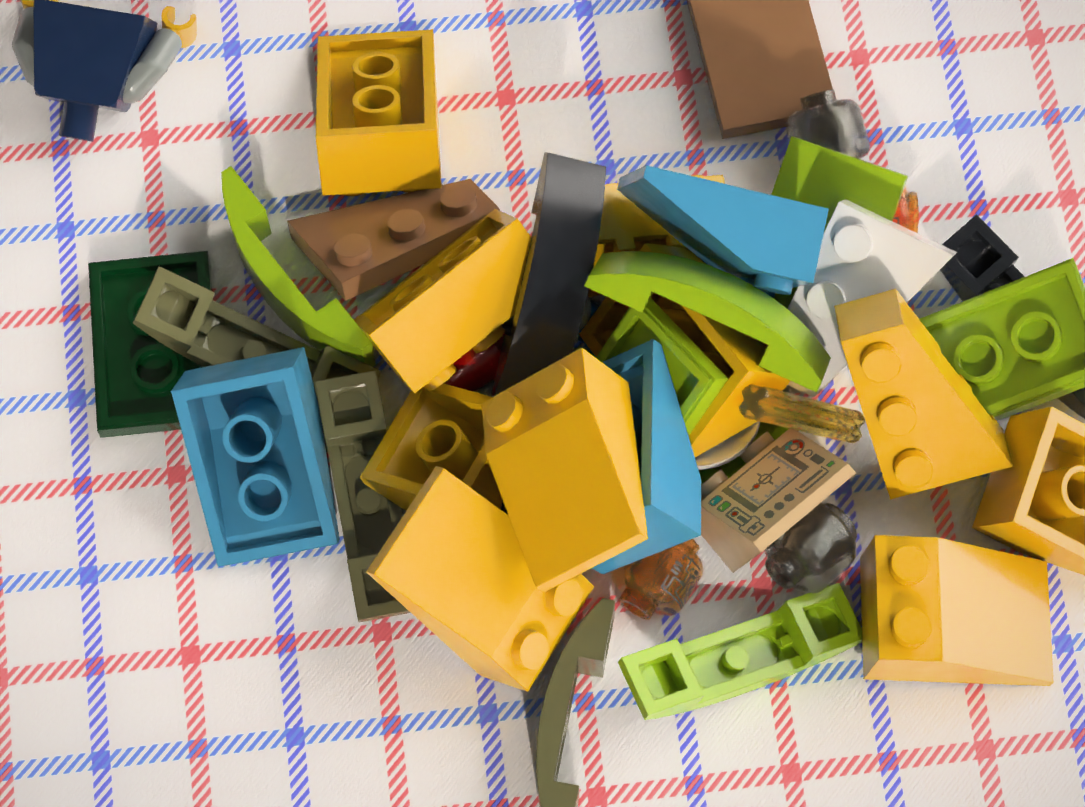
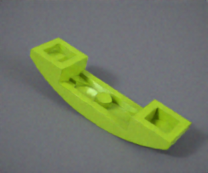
[221,166,376,367]
[584,251,831,393]
[618,583,862,720]

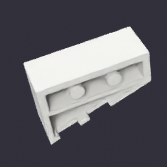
[788,200,957,397]

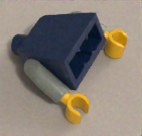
[12,0,197,142]

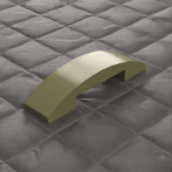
[133,267,381,416]
[315,370,411,623]
[536,598,615,807]

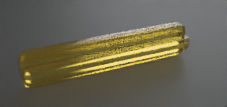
[738,384,865,444]

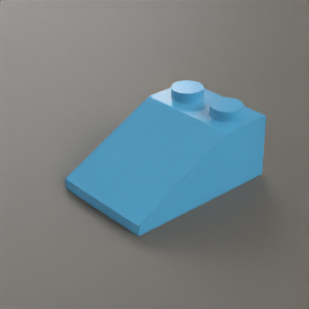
[617,165,829,298]
[592,339,701,575]
[171,347,340,567]

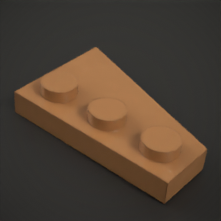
[287,179,500,301]

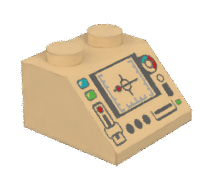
[701,427,856,573]

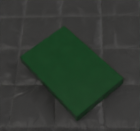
[88,251,213,438]

